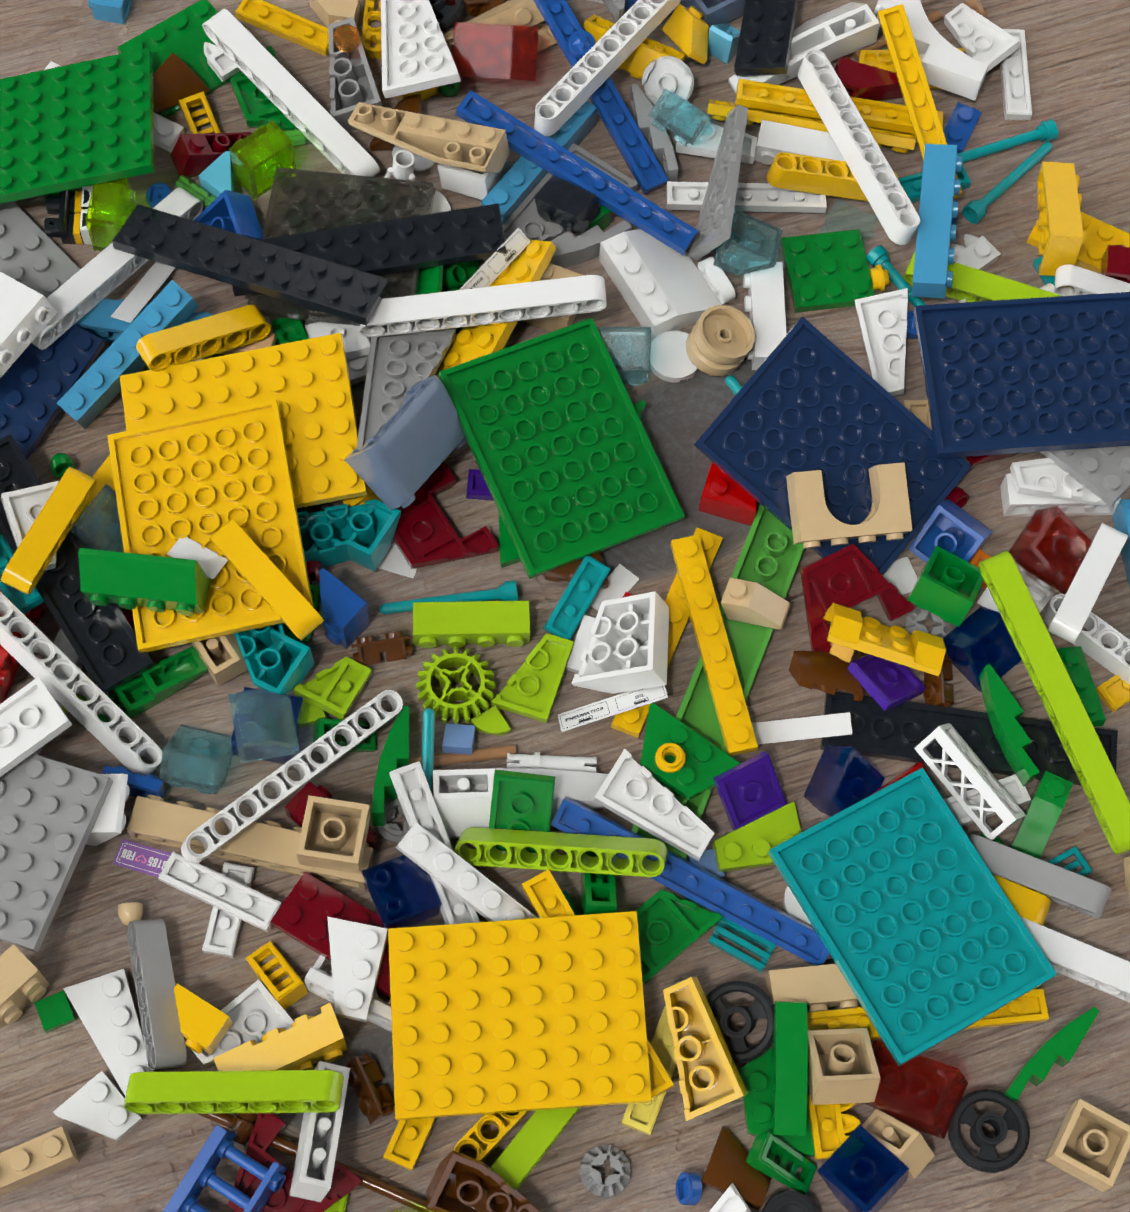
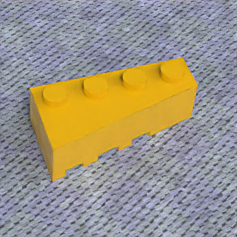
[1037,161,1087,276]
[663,977,748,1121]
[213,1003,347,1071]

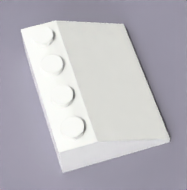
[599,229,721,342]

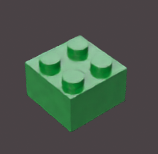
[908,545,984,627]

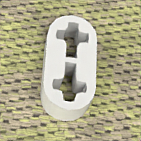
[698,257,735,305]

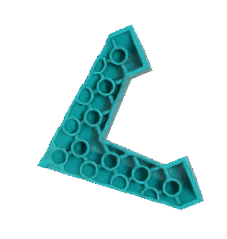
[234,499,401,697]

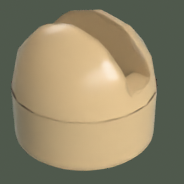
[118,902,143,926]

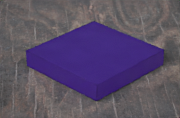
[847,654,926,711]
[713,751,787,831]

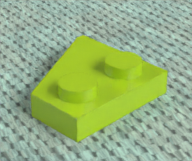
[293,657,372,720]

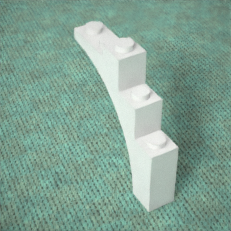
[874,0,989,100]

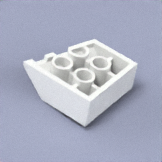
[572,591,669,694]

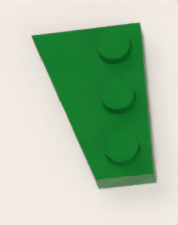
[1057,646,1106,727]

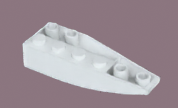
[728,2,880,93]
[433,768,609,838]

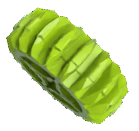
[416,646,495,724]

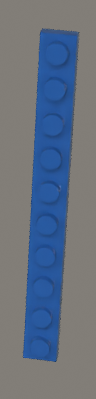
[533,0,669,195]
[455,90,698,255]
[550,796,829,966]

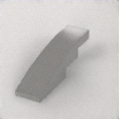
[630,84,679,185]
[549,220,632,268]

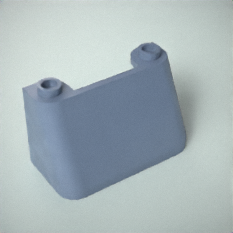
[344,375,467,510]

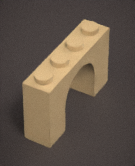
[786,462,913,549]

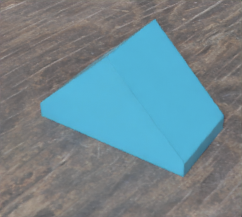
[707,23,740,64]
[199,151,234,197]

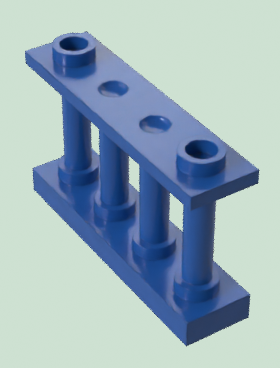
[163,1125,288,1212]

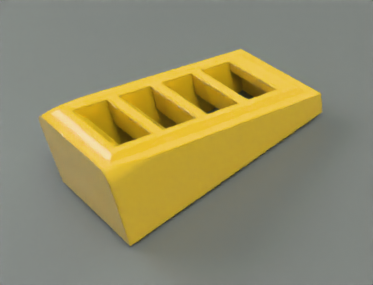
[179,91,220,134]
[245,940,308,1010]

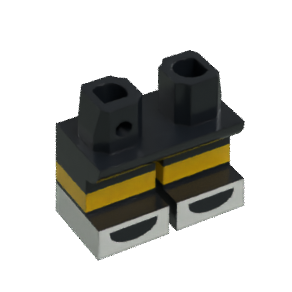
[44,186,98,245]

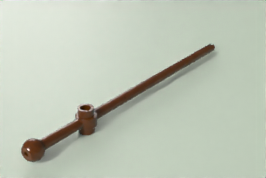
[198,1113,433,1212]

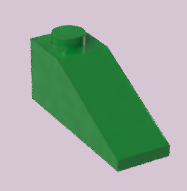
[1010,771,1073,859]
[580,851,617,915]

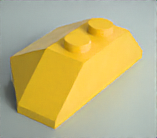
[584,14,687,79]

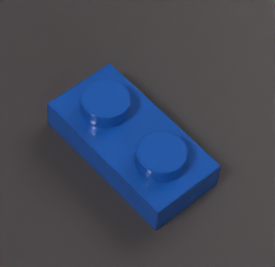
[943,102,982,154]
[102,766,165,799]

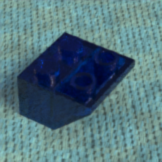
[361,855,442,928]

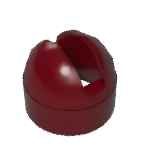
[944,487,969,508]
[306,561,322,584]

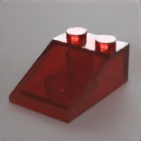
[453,22,538,82]
[1009,506,1092,594]
[864,1039,968,1139]

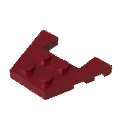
[393,461,499,569]
[800,544,914,652]
[228,1113,363,1212]

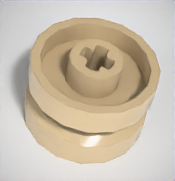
[686,305,755,377]

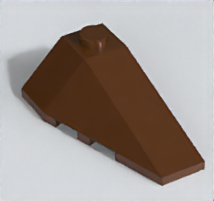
[426,1150,542,1212]

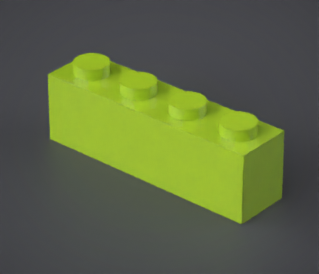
[413,601,530,649]

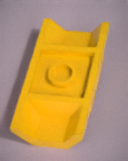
[824,603,946,676]

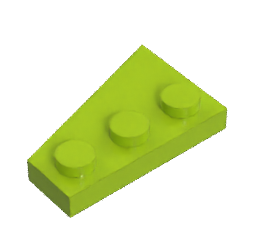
[491,633,574,723]
[712,801,801,872]

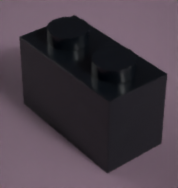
[534,175,600,235]

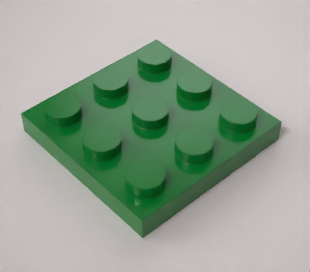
[780,229,875,313]

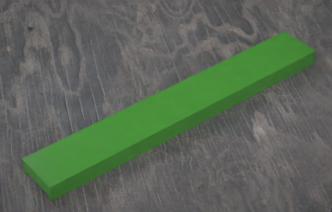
[631,504,804,860]

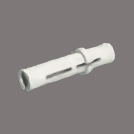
[506,752,597,773]

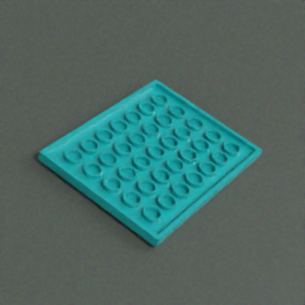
[768,768,1057,1066]

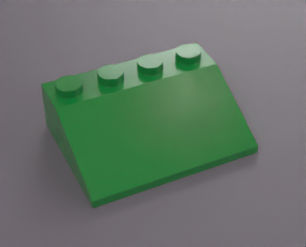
[117,0,234,118]

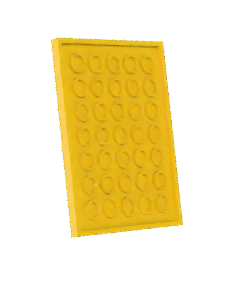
[120,333,368,509]
[107,399,313,653]
[388,911,652,1120]

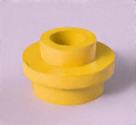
[869,264,889,292]
[655,743,685,773]

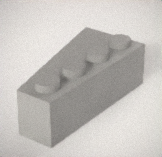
[328,17,382,131]

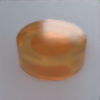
[333,25,361,52]

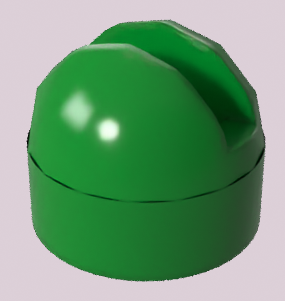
[439,82,460,97]
[50,453,75,478]

